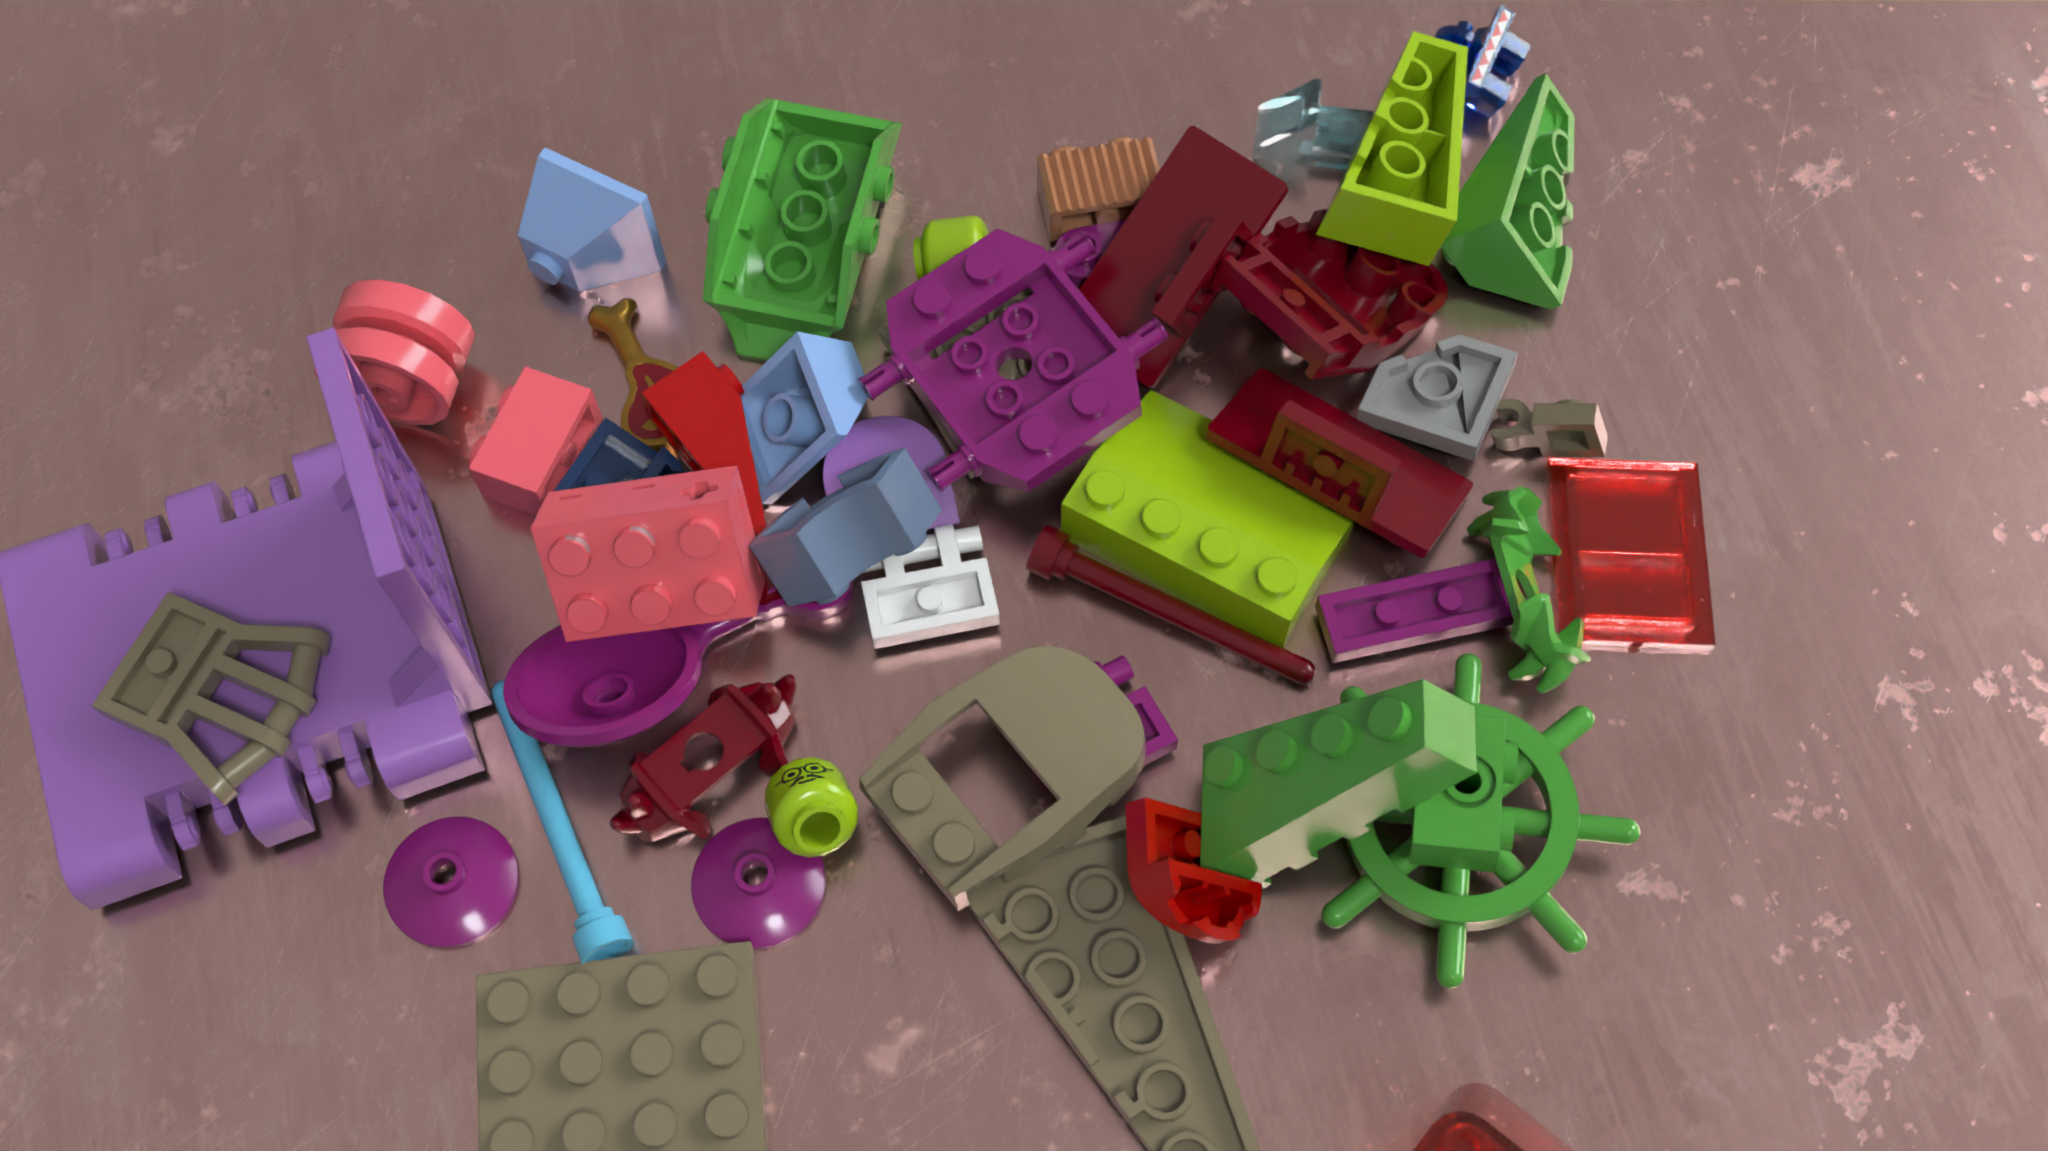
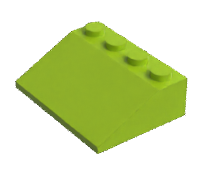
[1061,390,1356,648]

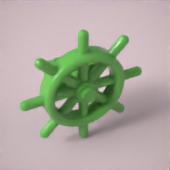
[1321,653,1640,989]

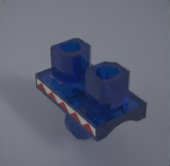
[1434,5,1531,118]

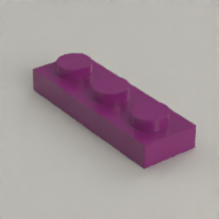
[1315,558,1514,663]

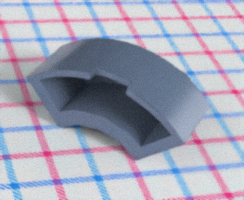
[749,448,942,607]

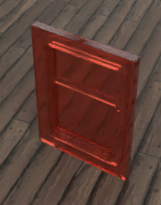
[1546,458,1716,650]

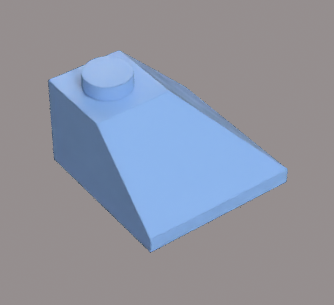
[517,147,667,292]
[741,331,869,505]

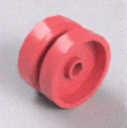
[314,279,476,425]

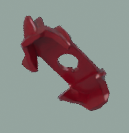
[609,674,797,842]

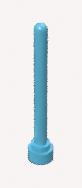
[491,680,634,964]

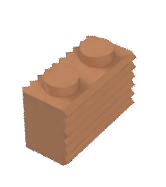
[1037,136,1160,242]

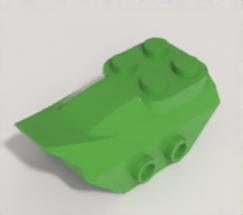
[703,98,903,362]

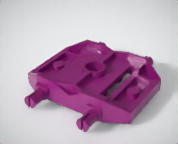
[858,228,1169,492]

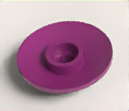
[383,817,519,948]
[691,818,826,950]

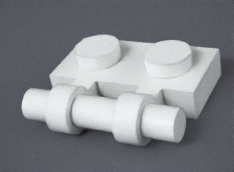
[861,524,1000,649]

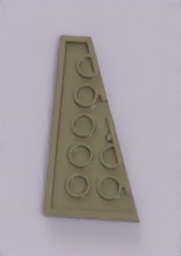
[968,816,1261,1151]

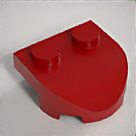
[1125,797,1262,944]

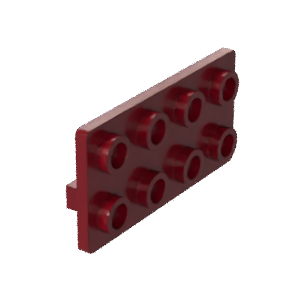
[1079,126,1289,389]
[1205,368,1473,558]

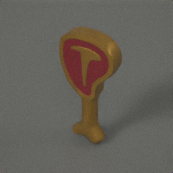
[587,298,678,453]

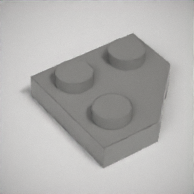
[1357,334,1518,461]

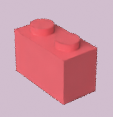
[468,366,603,516]

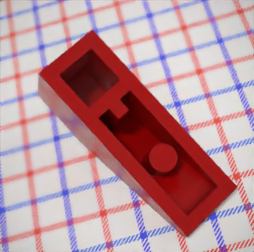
[642,351,767,537]

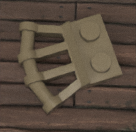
[92,592,331,806]

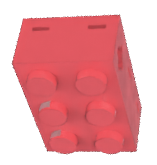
[530,466,766,642]

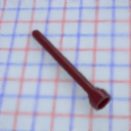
[1026,524,1316,684]

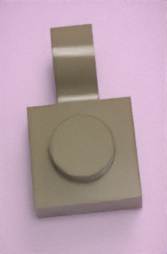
[1491,399,1608,457]

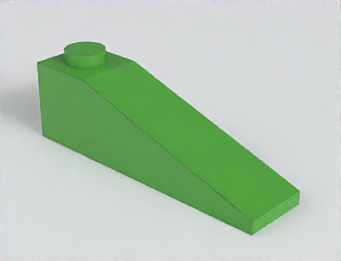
[1440,73,1575,309]

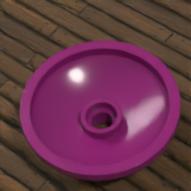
[503,625,702,748]

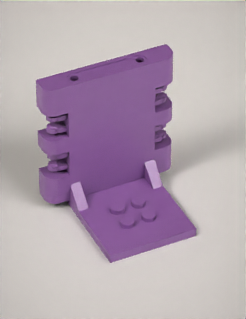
[0,327,493,910]

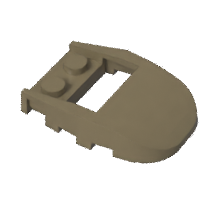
[859,646,1146,911]

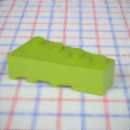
[1316,31,1468,266]

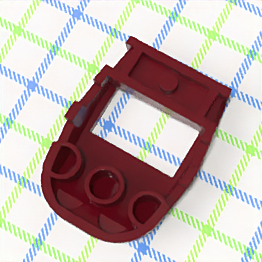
[1210,209,1448,379]

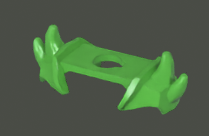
[1467,486,1590,694]

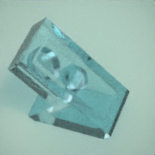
[1253,78,1372,169]

